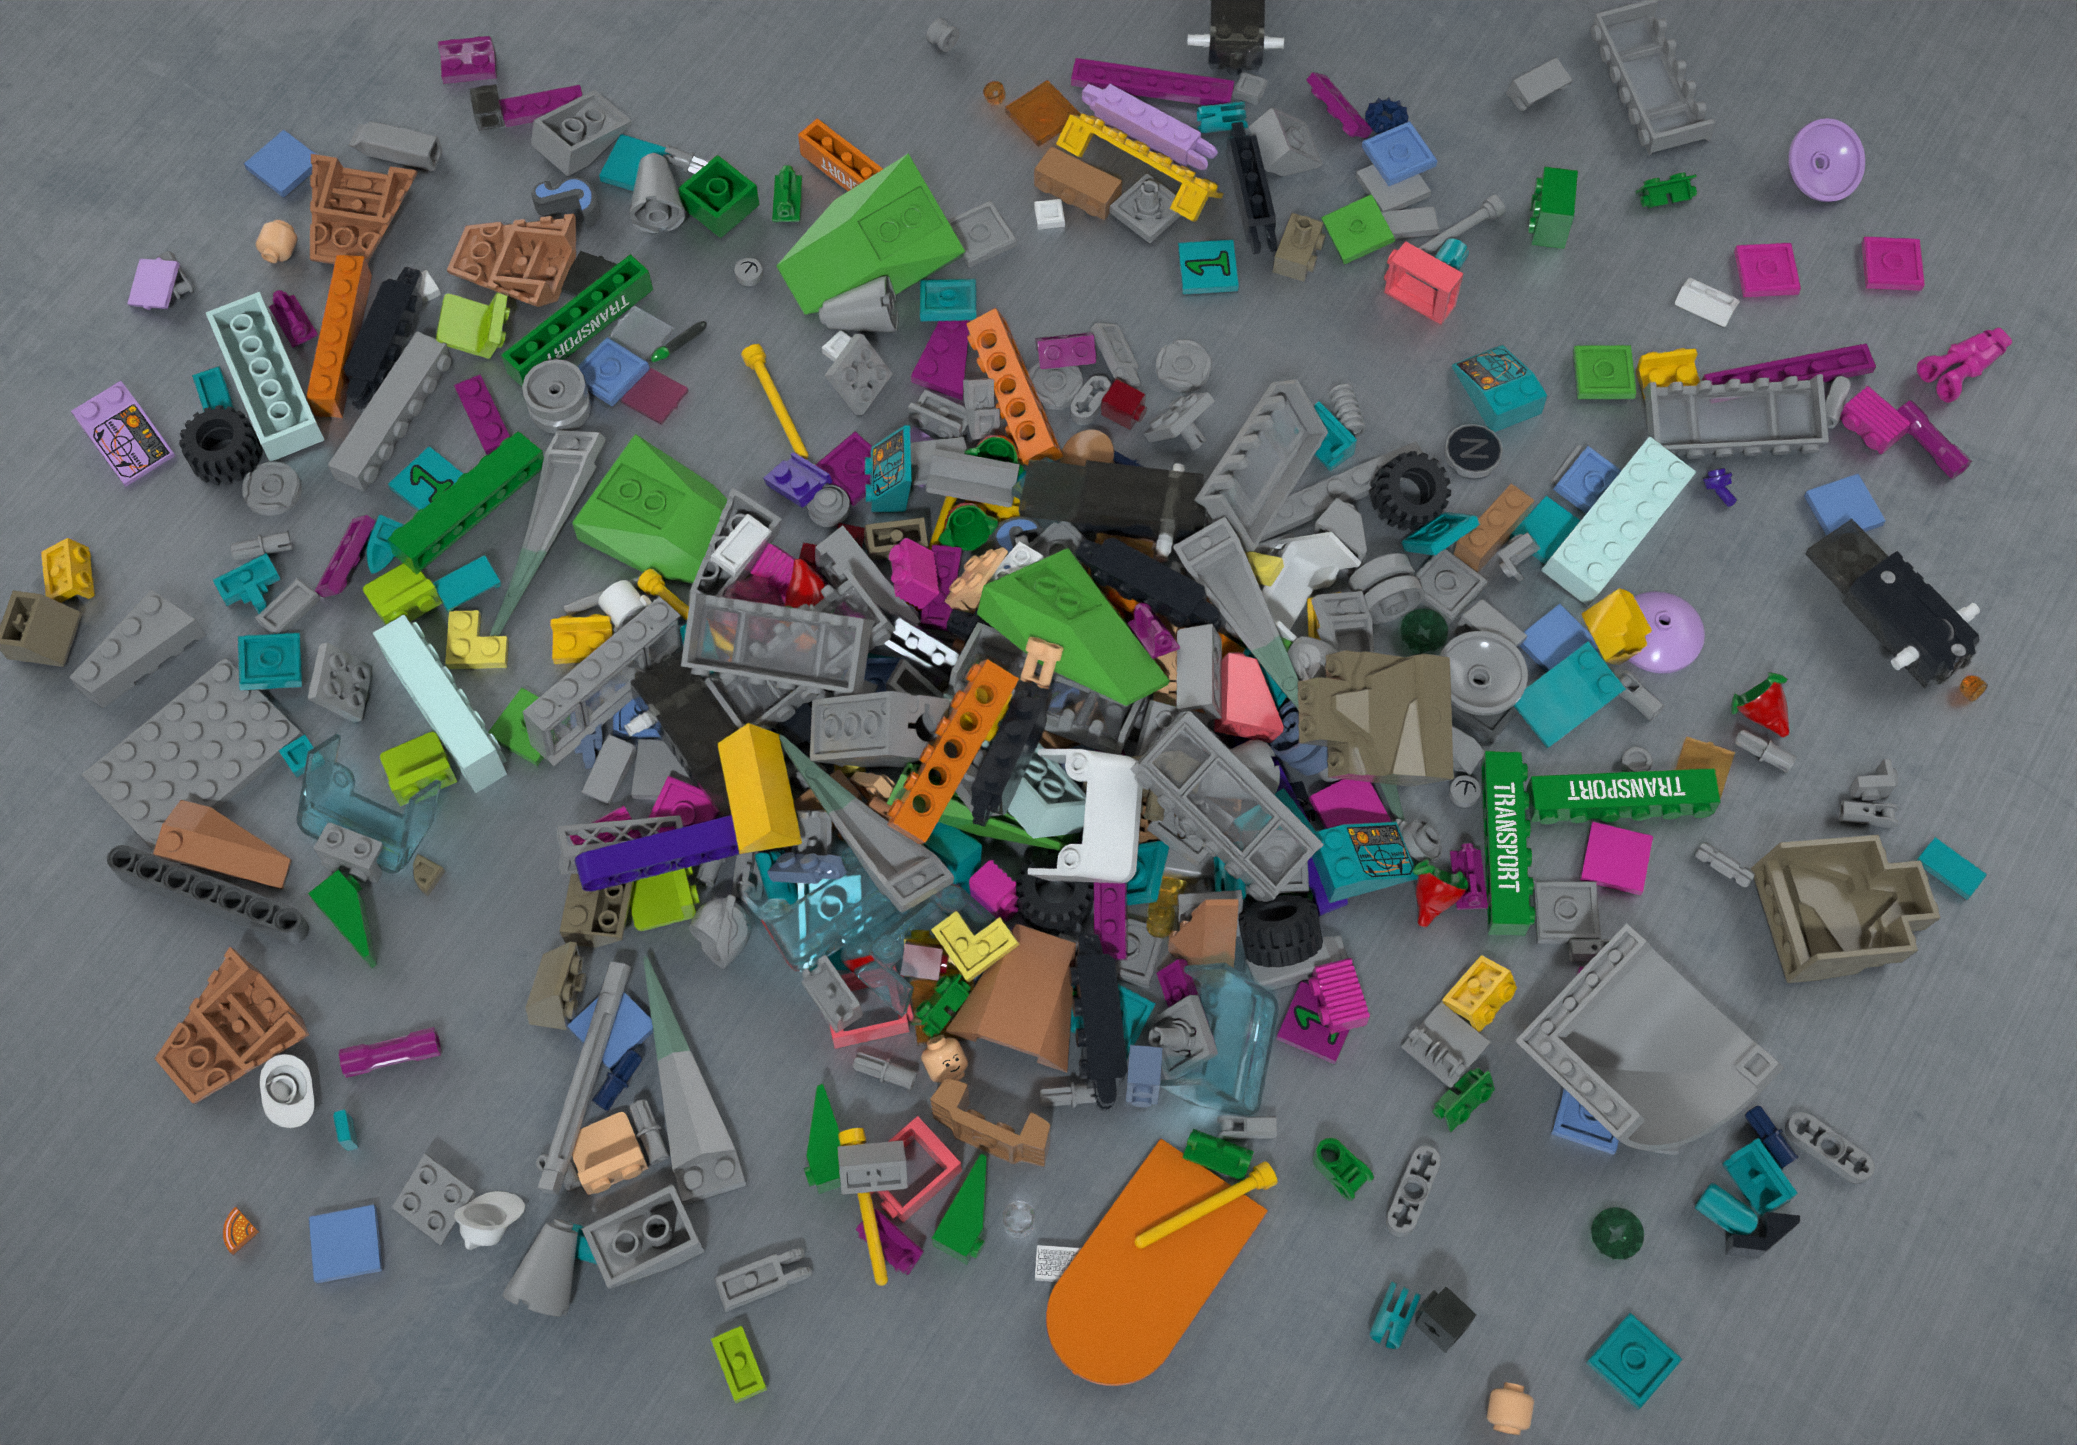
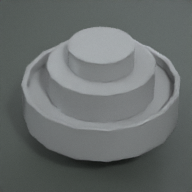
[807,485,850,527]
[1403,819,1442,864]

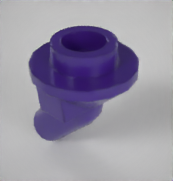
[1703,468,1737,507]

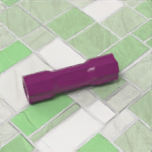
[1897,400,1972,479]
[339,1027,441,1078]

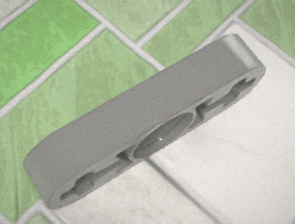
[1785,1112,1875,1184]
[1386,1146,1441,1237]

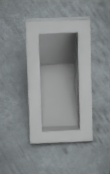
[886,659,943,698]

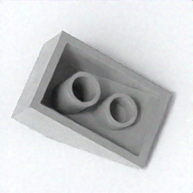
[531,90,632,176]
[582,1184,705,1289]

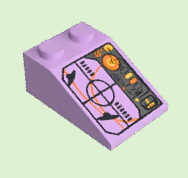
[71,381,175,487]

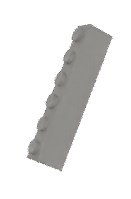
[328,332,452,492]

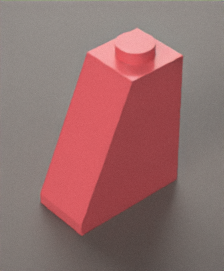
[1214,652,1284,743]

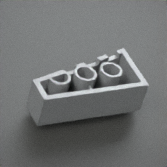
[688,487,782,621]
[69,589,206,708]

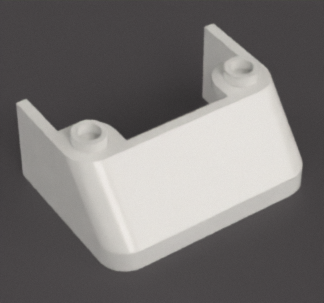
[1225,532,1361,643]
[1028,749,1143,883]

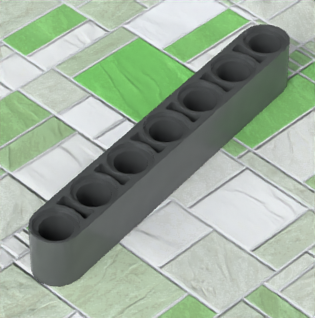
[107,845,309,944]

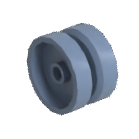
[1267,701,1328,776]

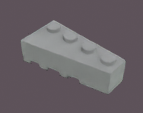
[815,525,921,653]

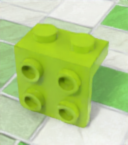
[436,293,510,359]
[363,563,442,625]
[380,732,458,807]
[630,867,700,931]

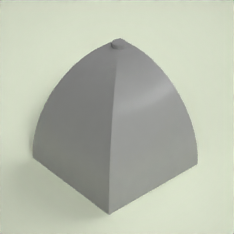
[1515,923,1784,1150]

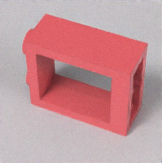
[1384,241,1464,325]
[829,963,913,1049]
[870,1116,962,1223]

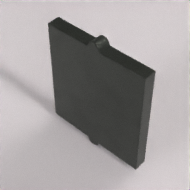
[561,251,617,297]

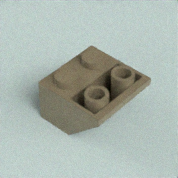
[0,590,82,667]
[559,873,634,948]
[525,942,586,1030]

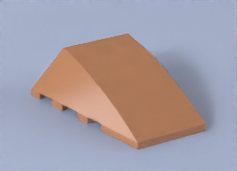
[310,154,418,265]
[447,214,576,307]
[946,924,1076,1073]
[154,947,309,1104]

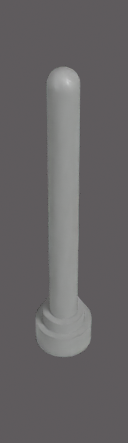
[1418,195,1506,254]

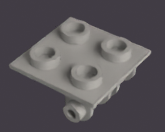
[1401,1002,1491,1089]
[392,1153,477,1245]

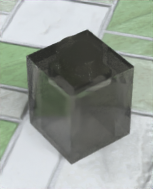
[469,84,506,131]

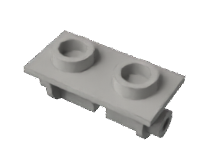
[731,849,769,901]

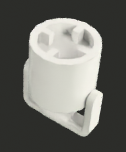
[598,580,652,633]

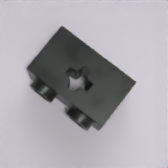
[1416,1287,1477,1353]

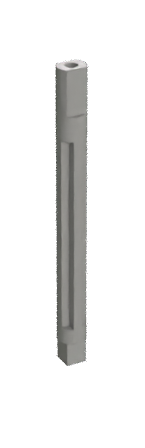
[538,962,631,1195]

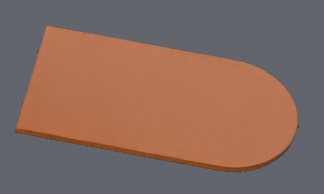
[1046,1139,1268,1386]

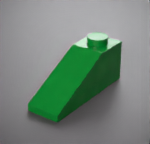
[308,870,377,968]
[803,1084,841,1194]
[932,1154,987,1265]

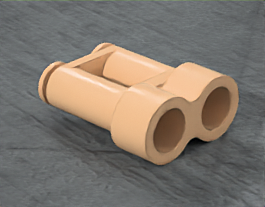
[1020,637,1064,689]

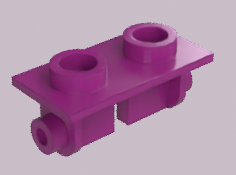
[268,290,318,348]
[1127,603,1180,659]
[1450,843,1488,910]
[856,1209,924,1275]

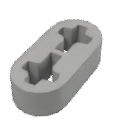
[1070,376,1111,425]

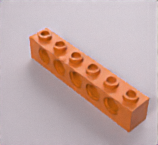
[966,308,1063,471]
[887,659,1019,844]

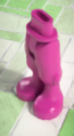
[1917,327,2012,403]

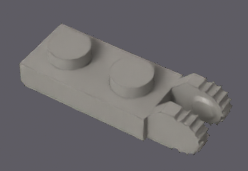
[714,1248,812,1312]

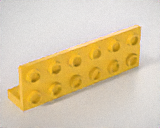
[1056,113,1224,222]

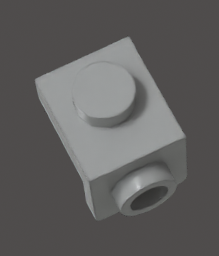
[1498,532,1541,582]
[1849,759,1898,802]

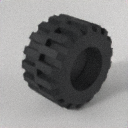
[179,405,261,485]
[1370,451,1451,530]
[1016,850,1094,935]
[1238,895,1323,968]

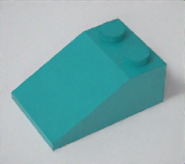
[1514,641,1626,748]

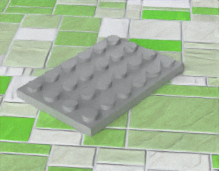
[81,657,303,851]

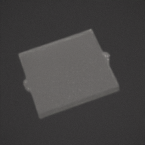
[607,306,674,362]

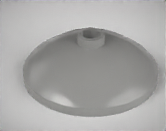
[1439,631,1528,716]

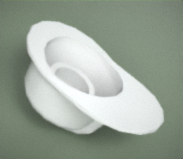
[260,1054,314,1128]
[454,1191,525,1250]

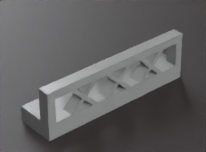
[556,815,683,875]

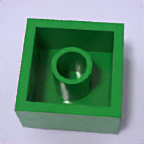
[678,155,760,238]
[1528,167,1578,249]

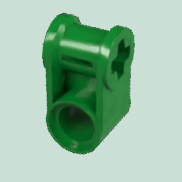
[1312,1138,1374,1201]

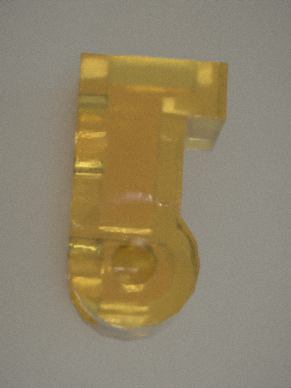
[1146,876,1186,938]

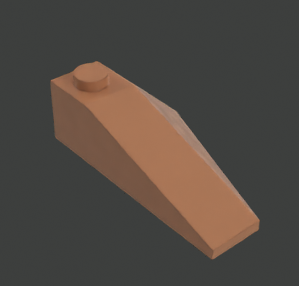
[153,800,292,890]
[1168,899,1238,984]

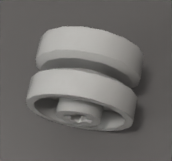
[522,359,592,434]
[1348,553,1425,624]

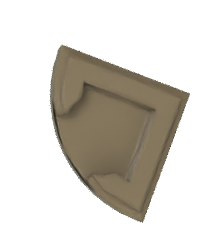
[413,854,446,896]

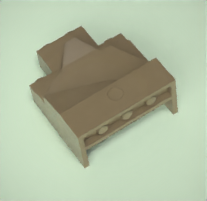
[1298,650,1454,787]
[1751,835,1941,983]

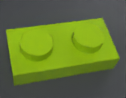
[711,1326,767,1404]

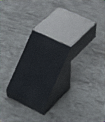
[1726,1212,1800,1259]

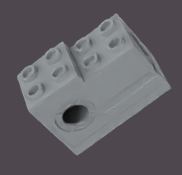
[810,691,949,769]

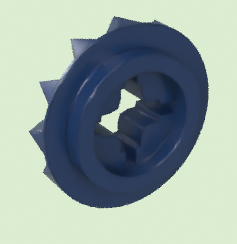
[1365,97,1409,134]

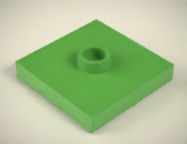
[1321,194,1395,265]
[1573,345,1636,399]
[488,687,570,766]

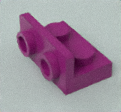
[438,36,497,84]
[1035,332,1096,369]

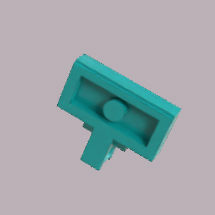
[213,553,281,614]

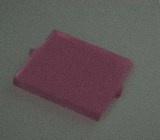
[620,368,689,425]

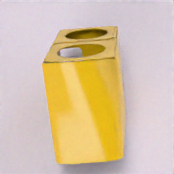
[1581,588,1652,665]

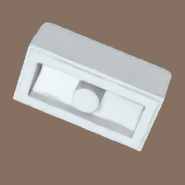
[1675,278,1740,327]

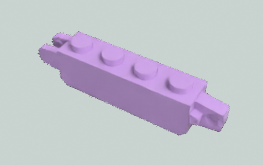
[1082,84,1218,170]

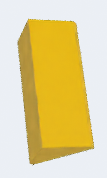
[718,723,802,854]

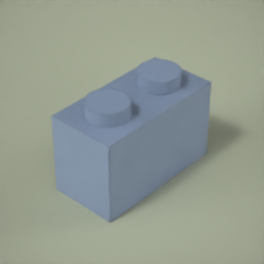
[1126,1045,1163,1108]

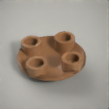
[1060,430,1114,485]

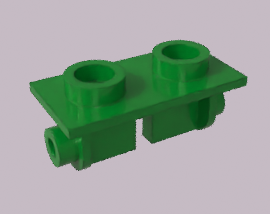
[772,165,802,222]
[1635,172,1697,209]
[910,974,971,1038]
[1432,1068,1495,1132]
[1182,1129,1254,1181]

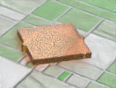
[1676,736,1735,799]

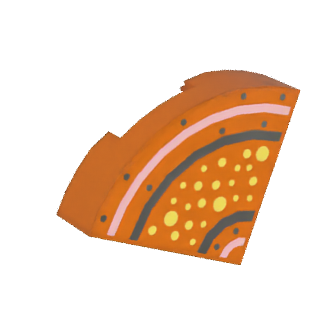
[223,1207,259,1255]

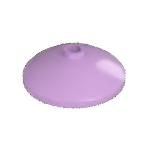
[1789,118,1865,202]
[1629,591,1705,673]

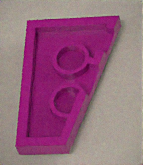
[911,320,970,401]

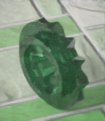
[1400,609,1448,654]
[1590,1207,1644,1260]

